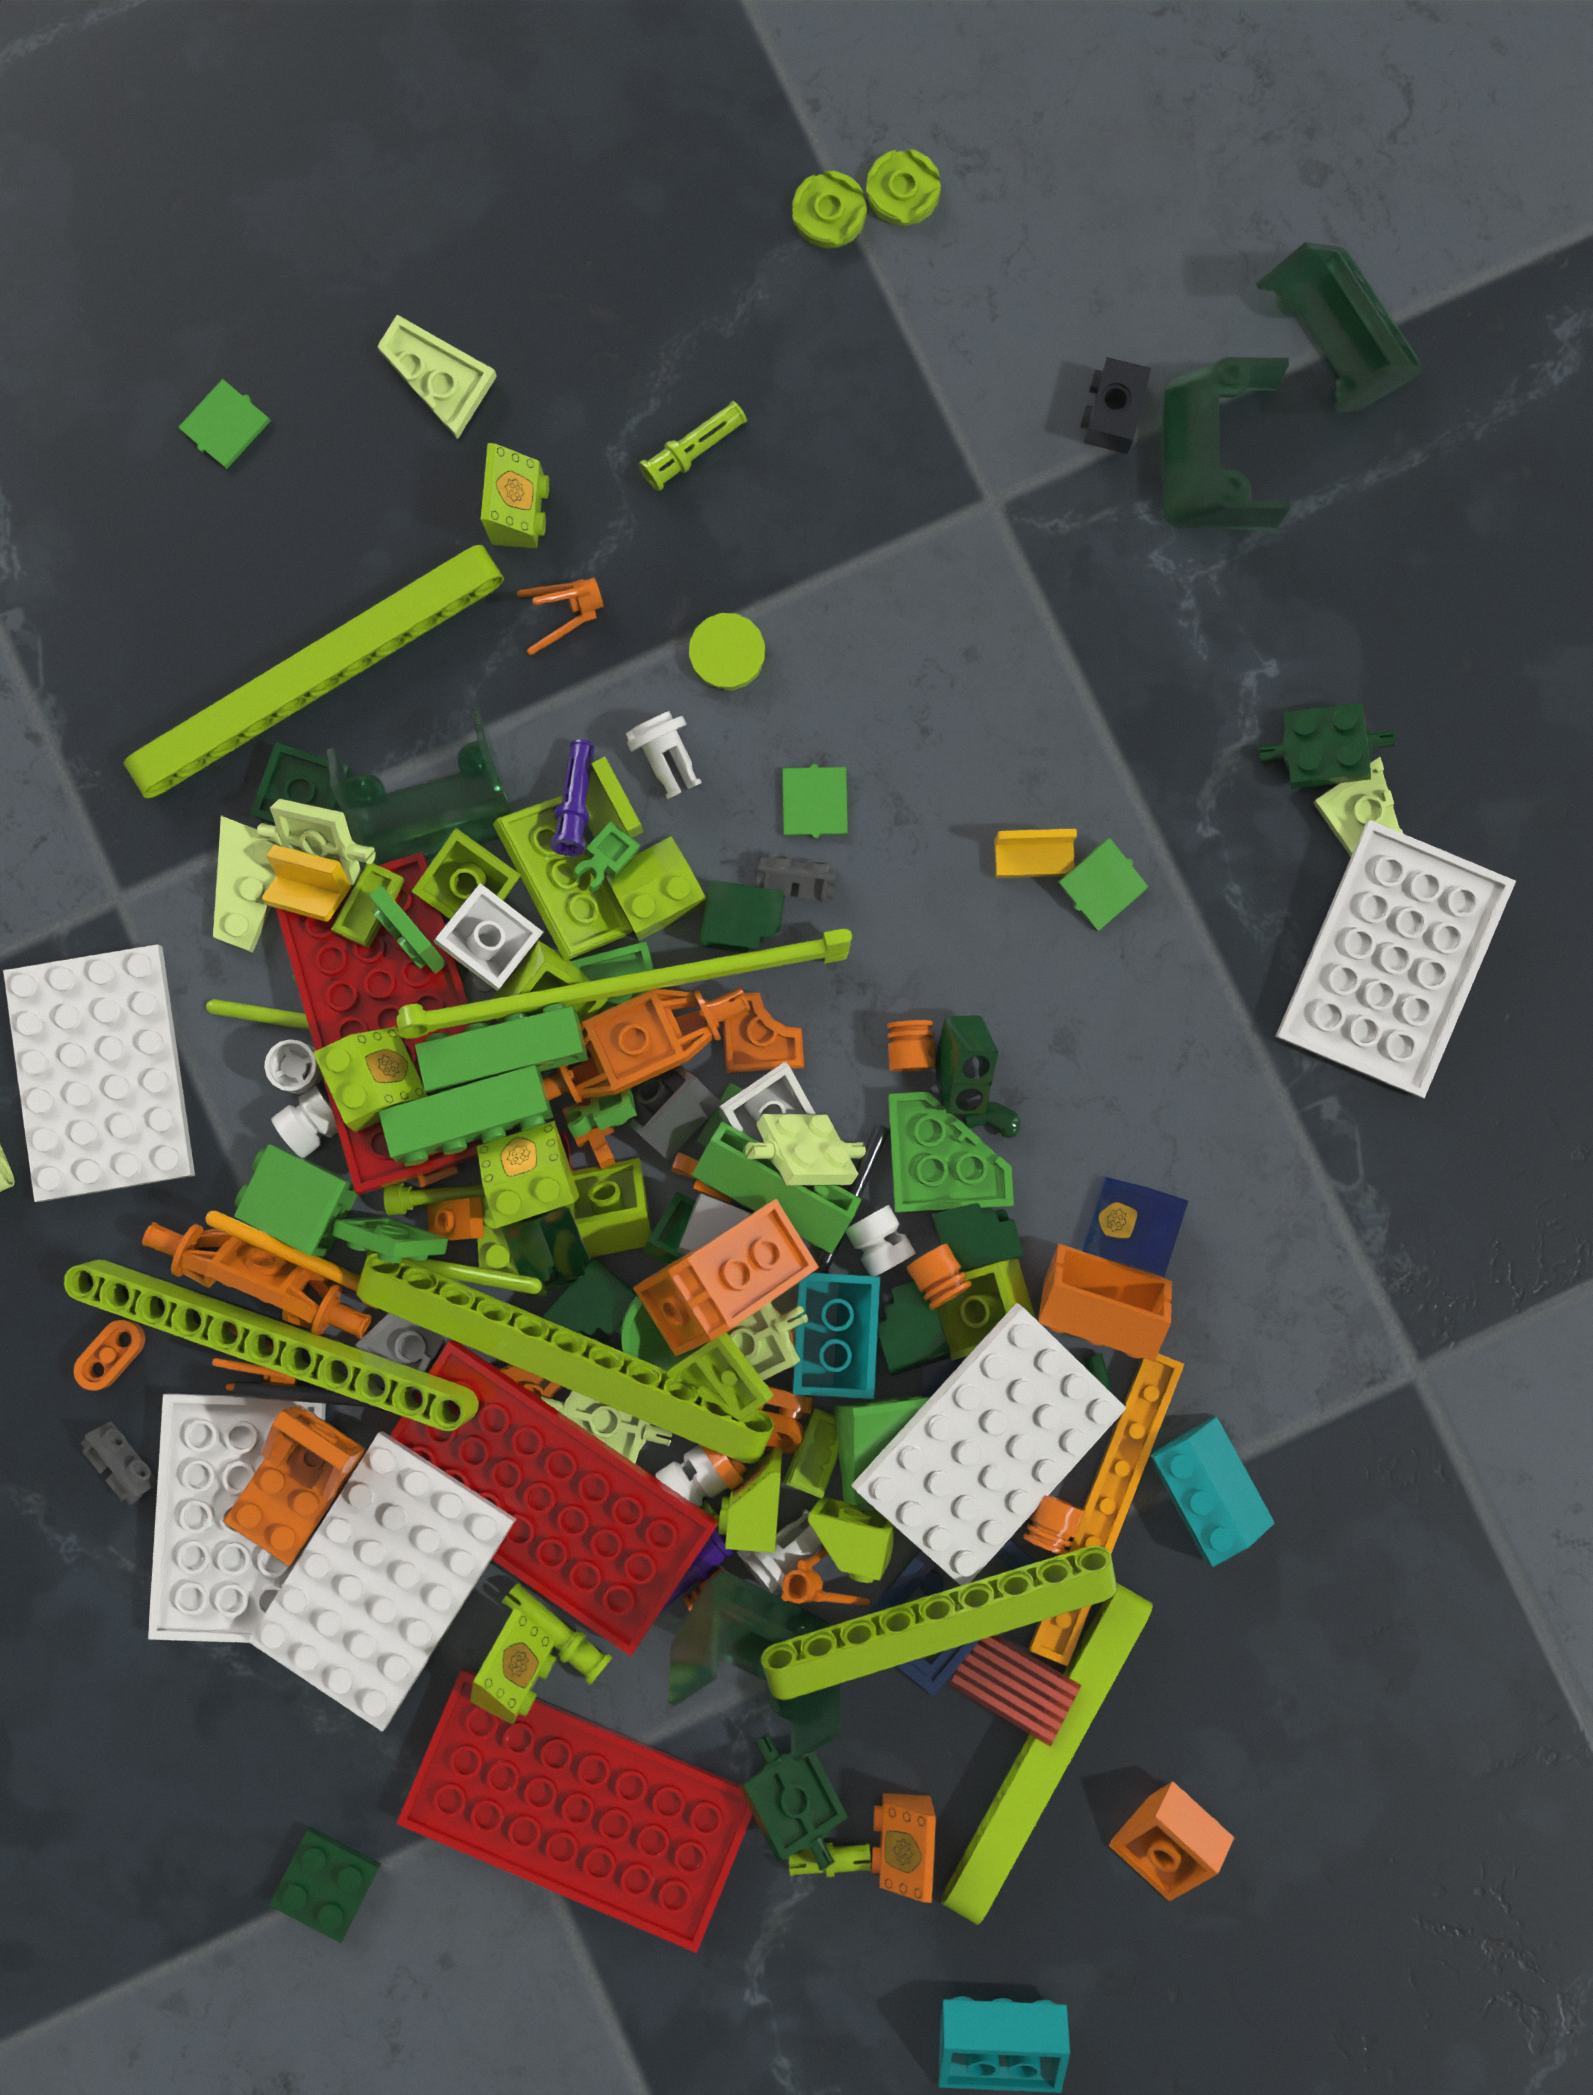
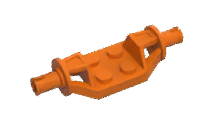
[542,986,751,1104]
[142,1222,372,1339]

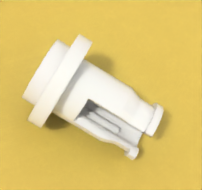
[626,711,702,799]
[737,1509,822,1595]

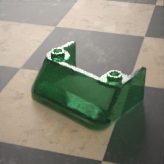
[1256,242,1423,412]
[1162,357,1290,530]
[327,706,513,865]
[668,1572,841,1761]

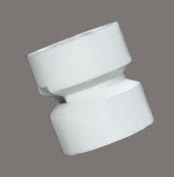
[264,1039,324,1095]
[271,1084,338,1158]
[845,1205,916,1276]
[655,1444,728,1507]

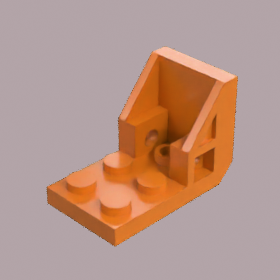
[633,1199,819,1357]
[223,1405,367,1566]

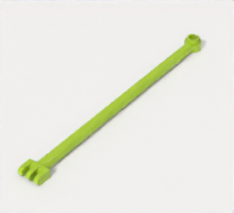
[396,929,852,1038]

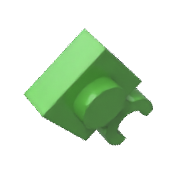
[573,821,641,893]
[565,1089,637,1138]

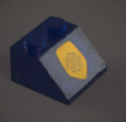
[1082,1177,1188,1277]

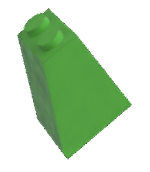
[234,1144,358,1256]
[833,1395,930,1511]

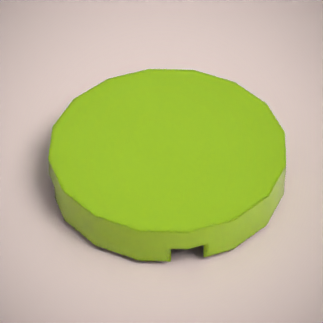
[866,149,941,226]
[792,171,867,248]
[689,613,765,691]

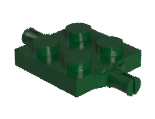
[1259,702,1396,789]
[738,1733,848,1870]

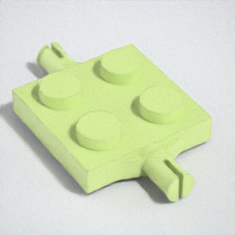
[257,799,376,885]
[745,1114,866,1185]
[701,1302,808,1380]
[541,1391,673,1464]

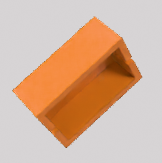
[1038,1243,1172,1362]

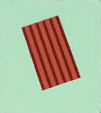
[949,1635,1082,1747]

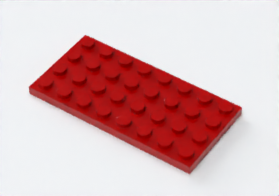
[276,851,509,1195]
[390,1340,719,1657]
[396,1667,753,1953]

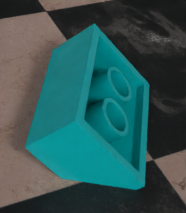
[793,1273,880,1399]
[1149,1416,1275,1567]
[938,1996,1070,2093]

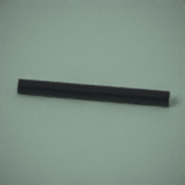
[816,1123,890,1274]
[233,1381,378,1408]

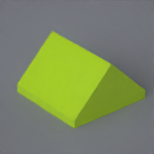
[412,828,521,919]

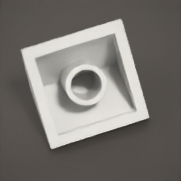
[433,883,543,991]
[719,1062,815,1143]

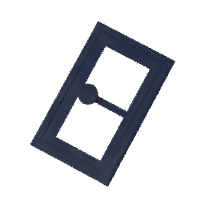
[866,1539,1037,1696]

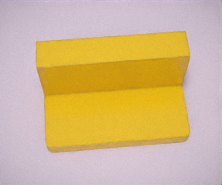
[994,829,1077,878]
[262,844,352,921]

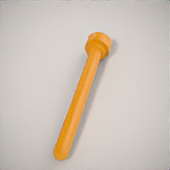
[205,1211,377,1309]

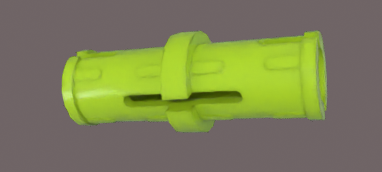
[789,1842,871,1877]

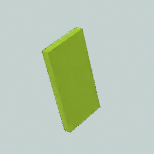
[493,796,634,961]

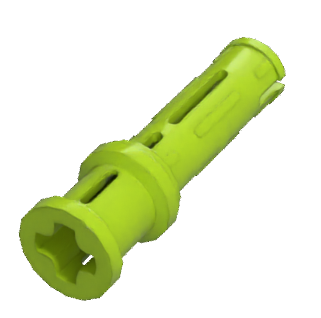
[638,401,747,492]
[501,1582,613,1686]

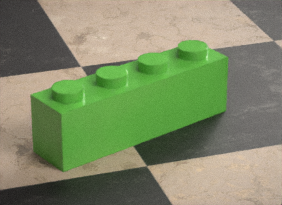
[415,1004,588,1096]
[378,1065,553,1167]
[692,1121,862,1254]

